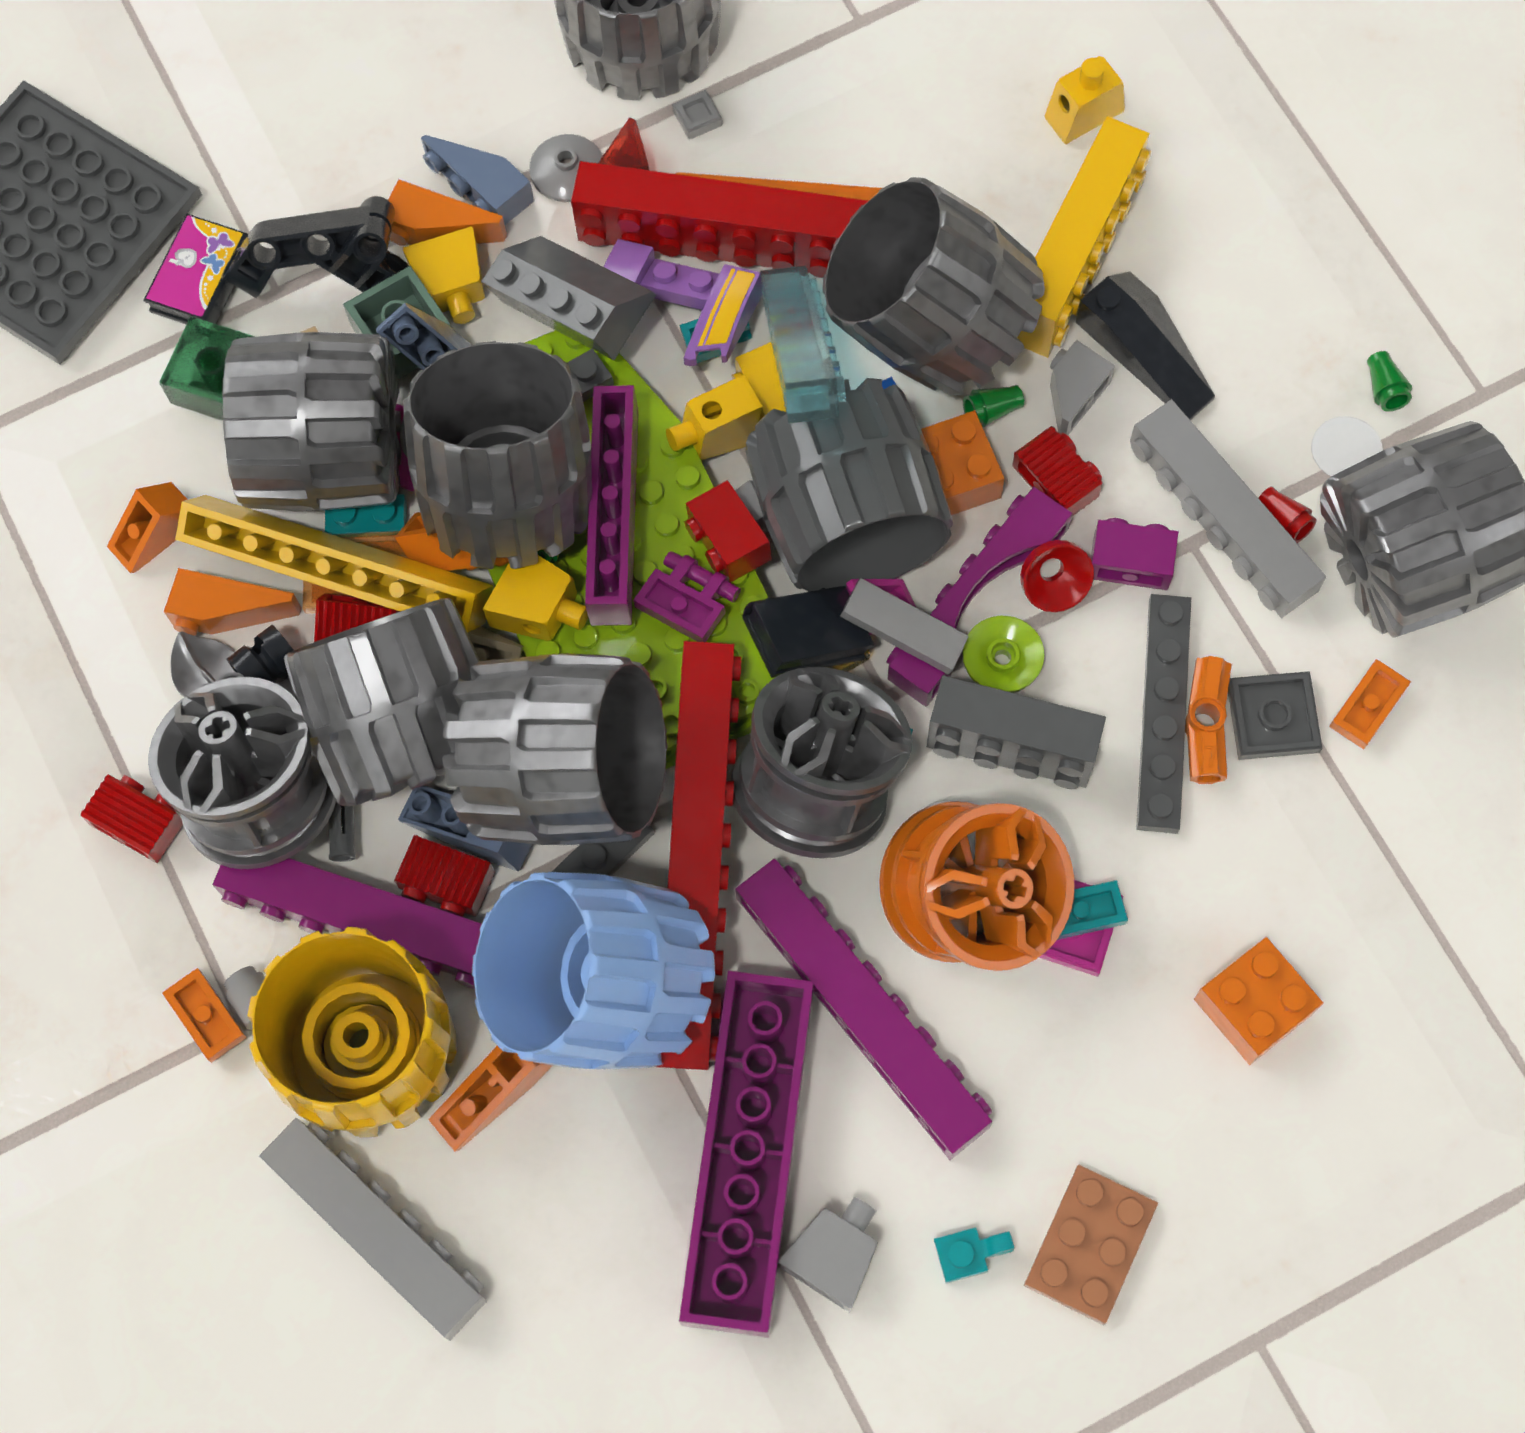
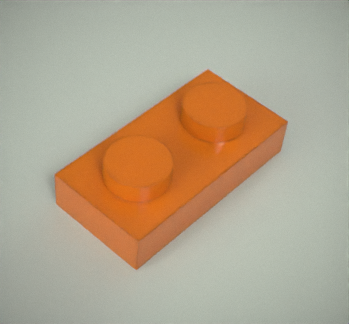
[1329,659,1411,749]
[162,968,247,1063]

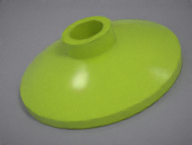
[962,616,1044,693]

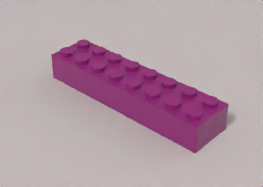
[679,971,813,1338]

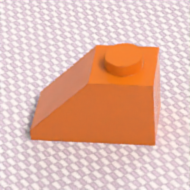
[107,482,188,573]

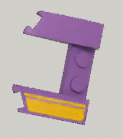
[604,239,763,366]

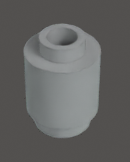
[224,966,265,1030]

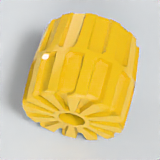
[247,927,457,1138]

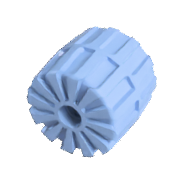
[472,872,715,1069]

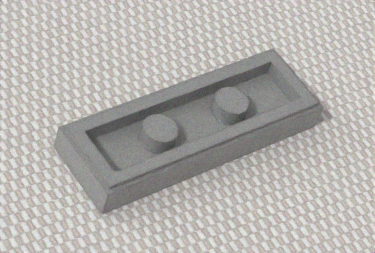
[840,578,969,675]

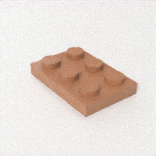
[1023,1164,1158,1325]

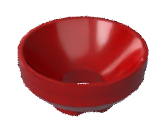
[1020,540,1094,612]

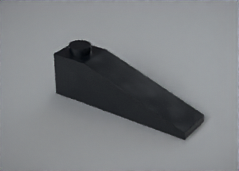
[1075,271,1215,421]

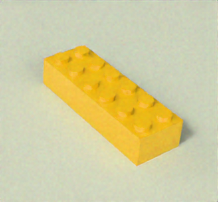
[1017,116,1151,358]

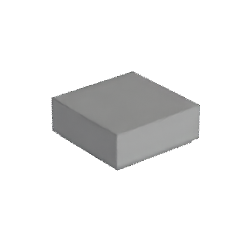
[672,90,723,140]

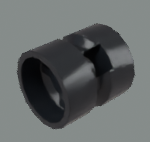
[226,625,294,683]

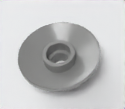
[530,134,604,202]

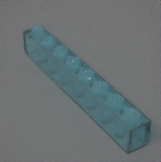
[760,266,846,424]

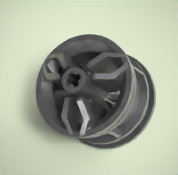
[731,667,912,858]
[148,677,336,869]

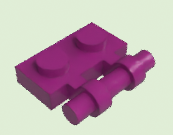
[633,551,741,642]

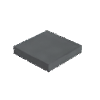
[1228,671,1323,760]

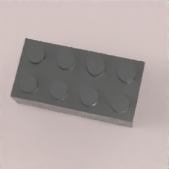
[926,675,1106,789]

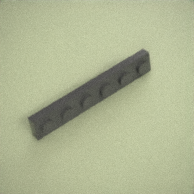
[1136,594,1191,834]

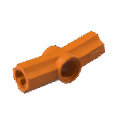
[1185,656,1232,784]

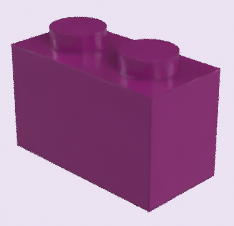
[1091,518,1179,591]

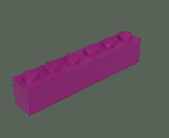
[585,385,639,626]

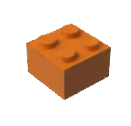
[921,410,1005,515]
[1194,937,1324,1065]

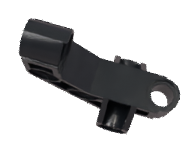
[221,196,409,298]

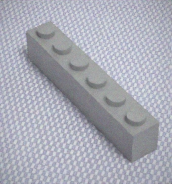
[1130,399,1326,619]
[259,1118,487,1341]

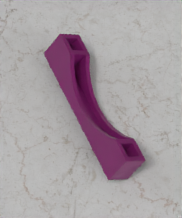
[886,486,1073,707]

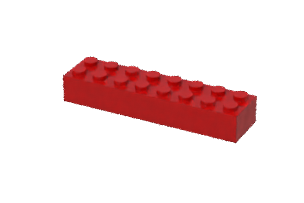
[571,161,869,278]

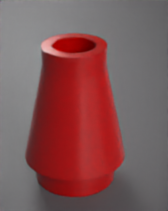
[1258,486,1317,543]

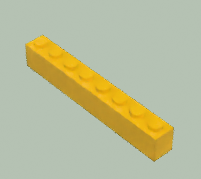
[175,495,494,633]

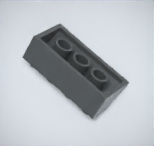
[481,236,656,360]

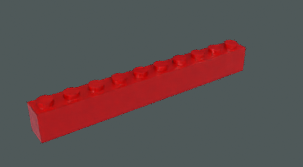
[656,641,742,1070]

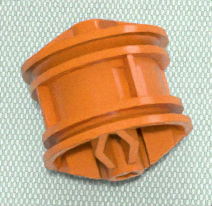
[879,801,1075,971]

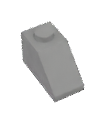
[1050,340,1115,435]

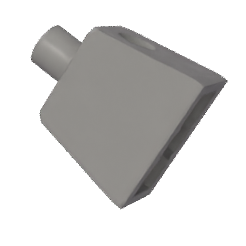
[778,1197,878,1312]

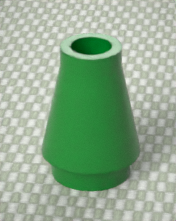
[1367,351,1412,412]
[963,385,1024,427]

